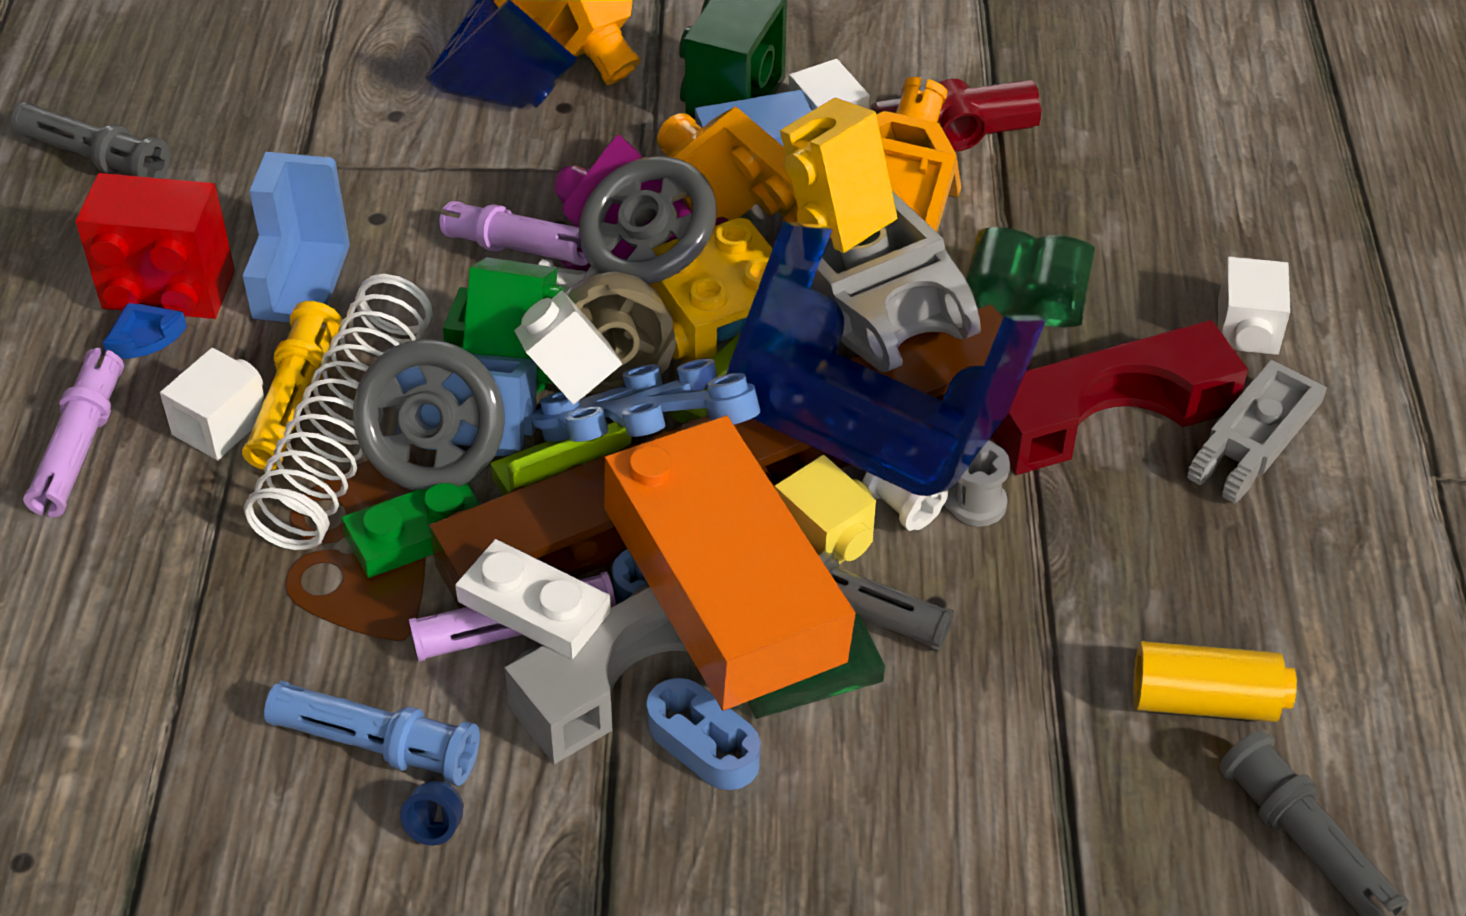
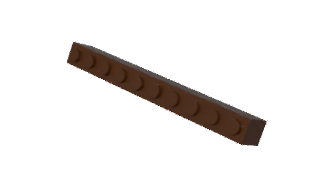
[429,304,1032,608]

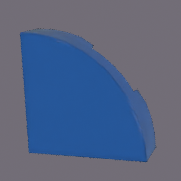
[103,303,187,359]

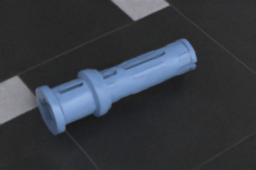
[264,680,480,786]

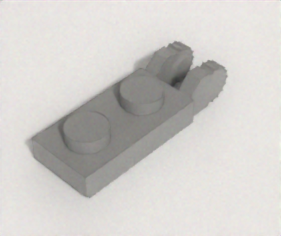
[1187,360,1327,504]

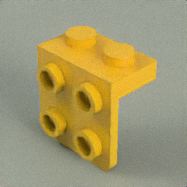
[649,218,799,363]

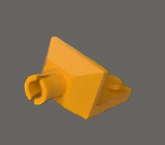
[493,0,641,85]
[876,77,961,232]
[657,106,800,231]

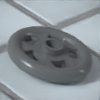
[579,156,717,284]
[353,339,505,491]

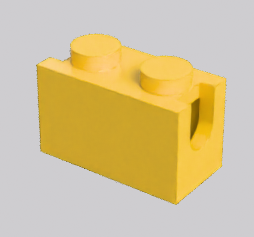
[780,97,898,253]

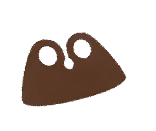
[286,452,426,641]

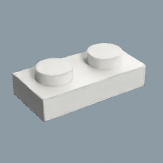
[455,539,611,660]

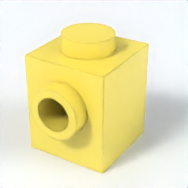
[774,455,876,564]

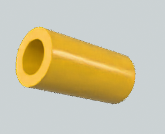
[1133,641,1297,722]

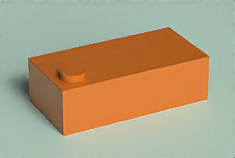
[604,415,856,711]

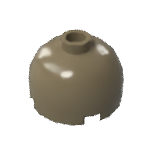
[566,271,676,395]

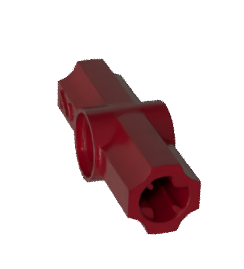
[870,79,1042,151]

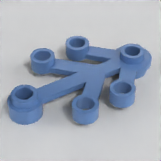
[531,359,760,442]

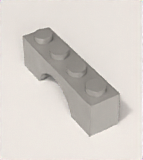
[504,584,687,765]

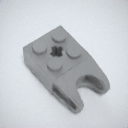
[784,191,981,373]

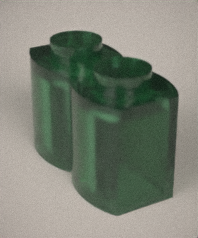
[966,227,1095,328]

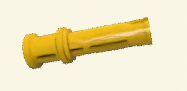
[242,301,343,470]

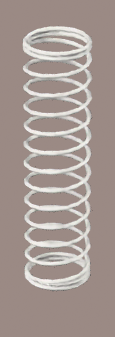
[243,274,433,550]

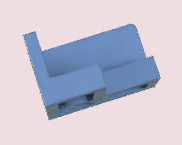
[243,152,350,322]

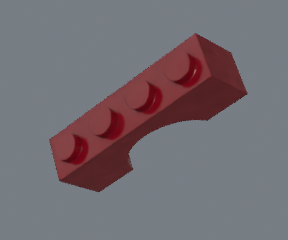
[984,320,1248,476]

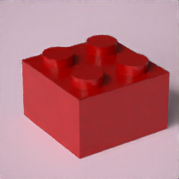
[75,173,235,319]

